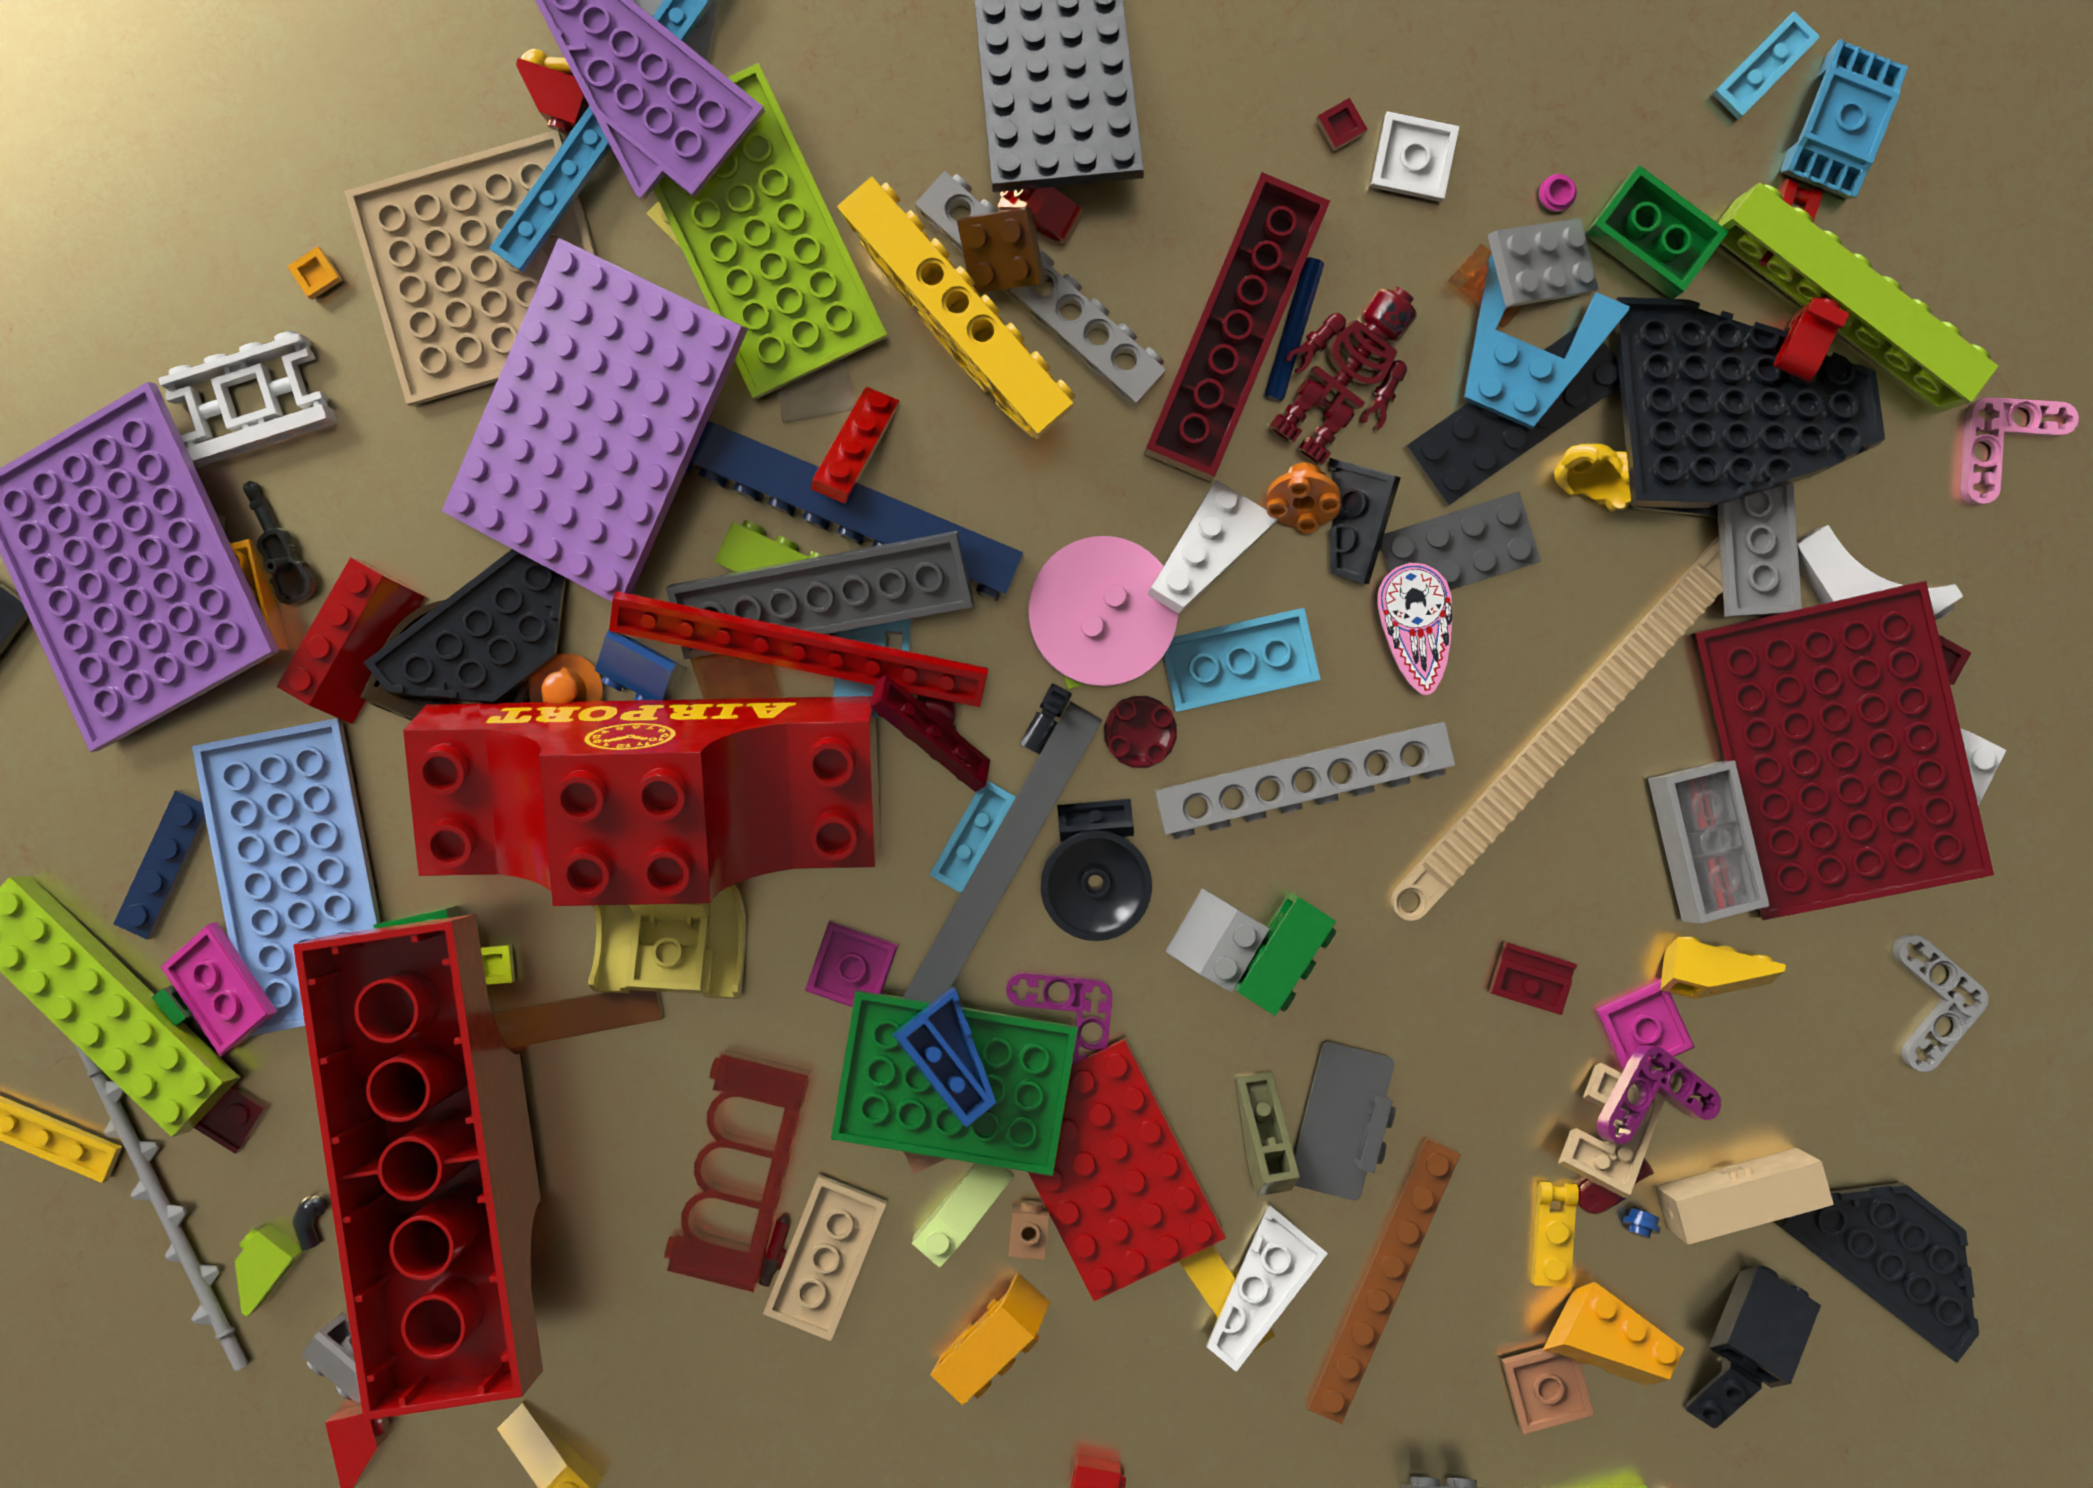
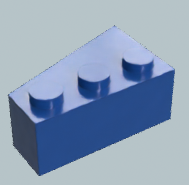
[892,988,996,1127]

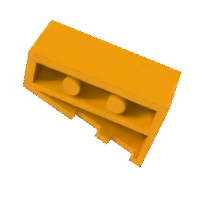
[1543,1282,1685,1386]

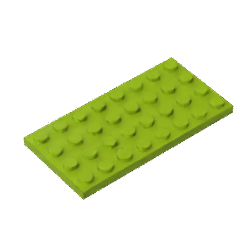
[654,63,888,400]

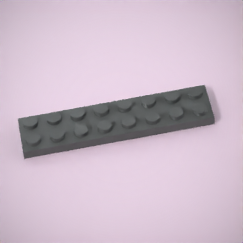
[666,531,975,660]

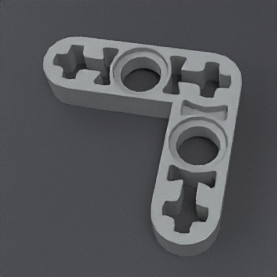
[1892,934,1989,1072]

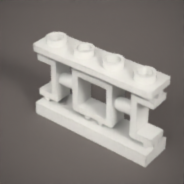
[158,331,338,468]

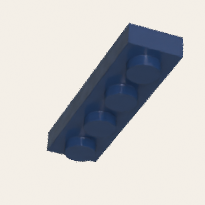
[113,790,206,940]

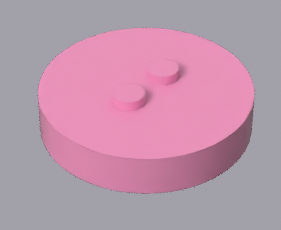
[1028,536,1178,687]

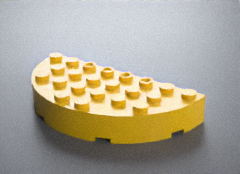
[837,176,1076,439]

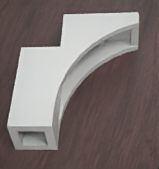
[1797,525,1964,620]

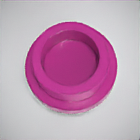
[1539,174,1577,212]

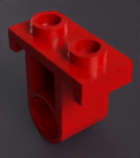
[997,187,1083,244]
[1774,297,1850,383]

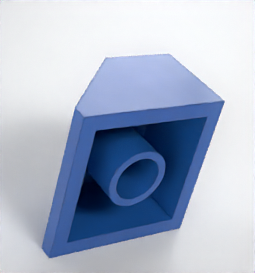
[595,630,687,700]

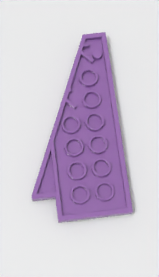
[535,0,766,202]

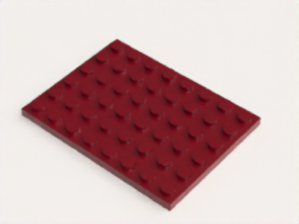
[1695,580,1994,921]

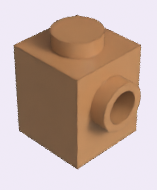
[1008,1201,1049,1260]

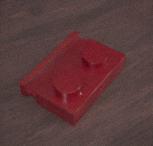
[1489,941,1578,1015]
[194,1085,268,1154]

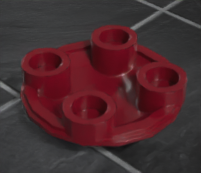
[1104,696,1177,768]

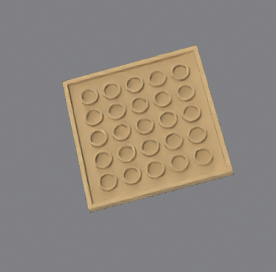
[344,129,596,406]

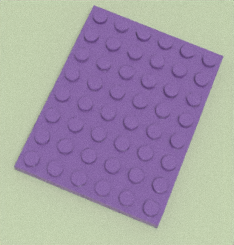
[442,238,748,602]
[0,382,280,752]

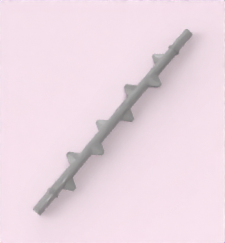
[74,1044,249,1371]

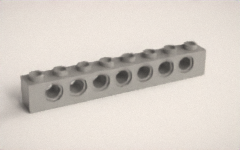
[915,171,1166,408]
[1154,722,1455,839]

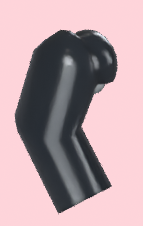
[292,1195,326,1251]

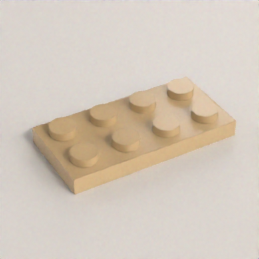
[763,1174,887,1341]

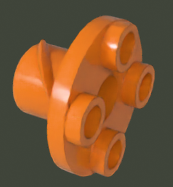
[1267,462,1341,534]
[529,653,606,704]

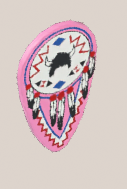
[1377,563,1453,695]

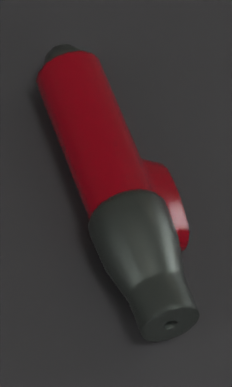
[758,1215,790,1287]

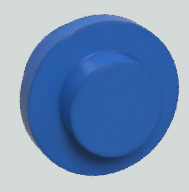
[1623,1209,1661,1239]

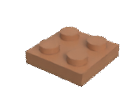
[1501,1348,1595,1435]

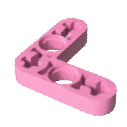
[1960,397,2079,506]

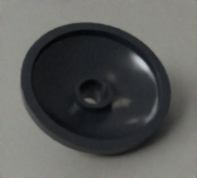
[1041,830,1152,941]

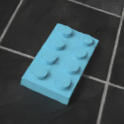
[1163,608,1321,712]

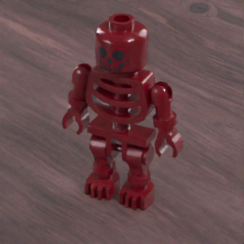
[1269,287,1417,465]

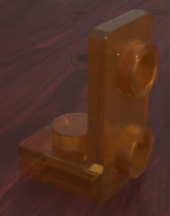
[1449,243,1526,328]

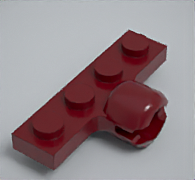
[870,674,990,792]

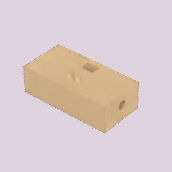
[1656,1148,1834,1245]

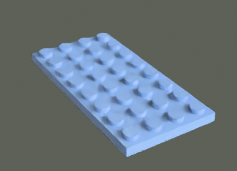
[192,718,381,1037]

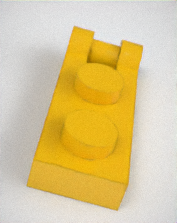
[1531,1182,1579,1288]

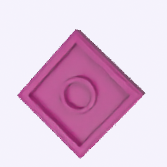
[805,920,899,1007]
[1595,979,1695,1071]

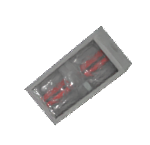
[1648,761,1769,924]

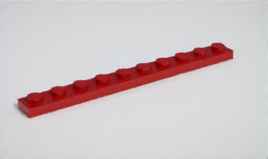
[609,591,988,707]

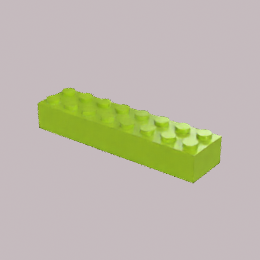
[1718,183,1999,412]
[0,876,240,1137]

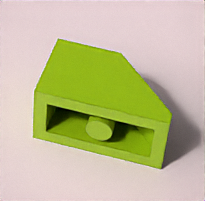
[235,1224,305,1317]

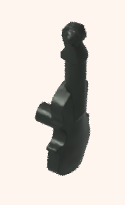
[243,481,316,605]

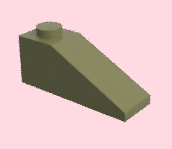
[1236,1072,1300,1197]

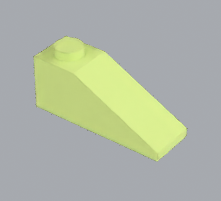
[912,1163,1014,1268]

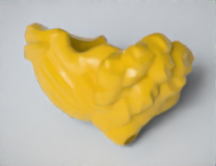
[1554,443,1631,512]

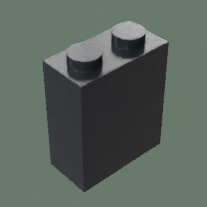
[1709,1265,1821,1388]

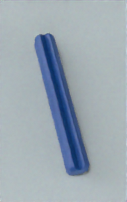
[1265,257,1324,401]

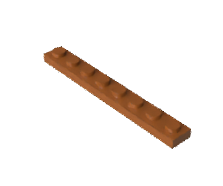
[1306,1138,1461,1424]

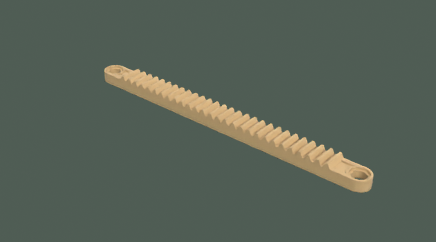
[1390,537,1723,921]

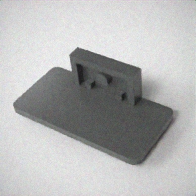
[1294,1042,1396,1200]

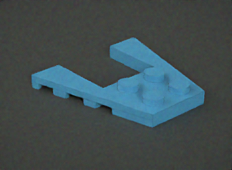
[1464,251,1630,429]

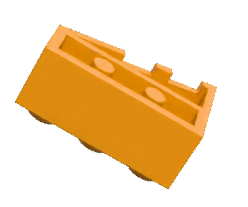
[930,1273,1051,1406]

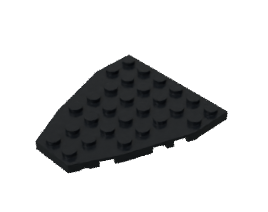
[1615,297,1885,508]

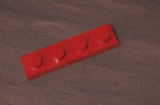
[810,386,900,504]

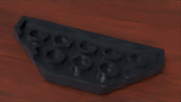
[364,549,566,703]
[1777,1183,1979,1363]

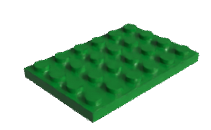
[831,990,1078,1176]

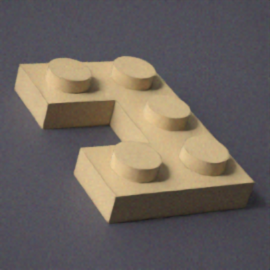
[1558,1063,1665,1198]

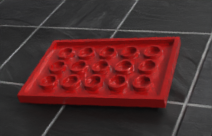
[1028,1038,1226,1301]

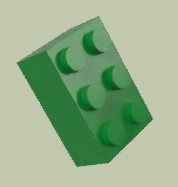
[1585,165,1729,299]
[1234,892,1337,1016]

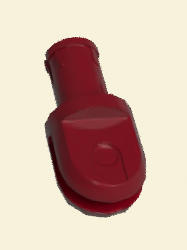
[1578,1157,1654,1215]

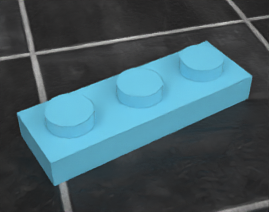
[1712,11,1820,119]
[929,780,1016,893]

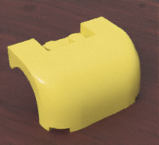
[588,884,746,999]

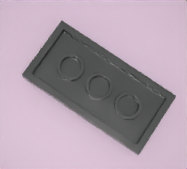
[1380,491,1541,590]

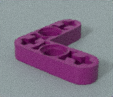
[1006,972,1112,1064]
[1597,1046,1721,1144]

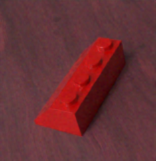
[276,557,427,724]

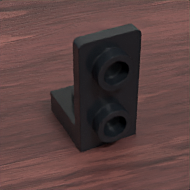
[1686,1357,1762,1429]

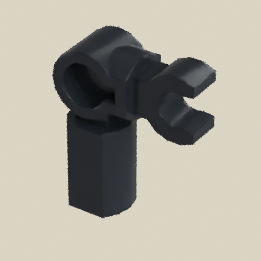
[1020,683,1073,754]

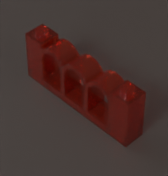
[664,1049,812,1293]

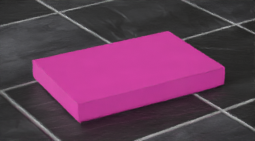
[161,922,277,1057]

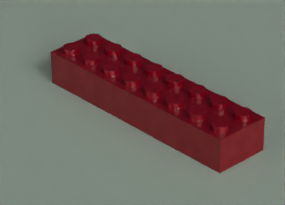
[1144,172,1330,482]

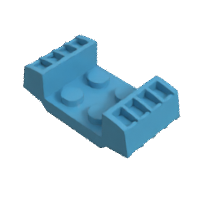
[1780,39,1908,200]

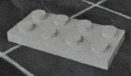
[1717,483,1802,617]

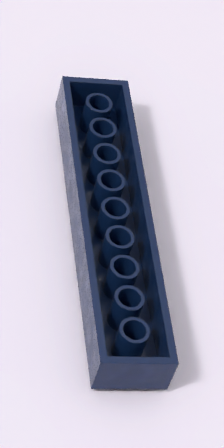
[685,421,1024,602]

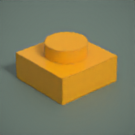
[287,246,342,300]

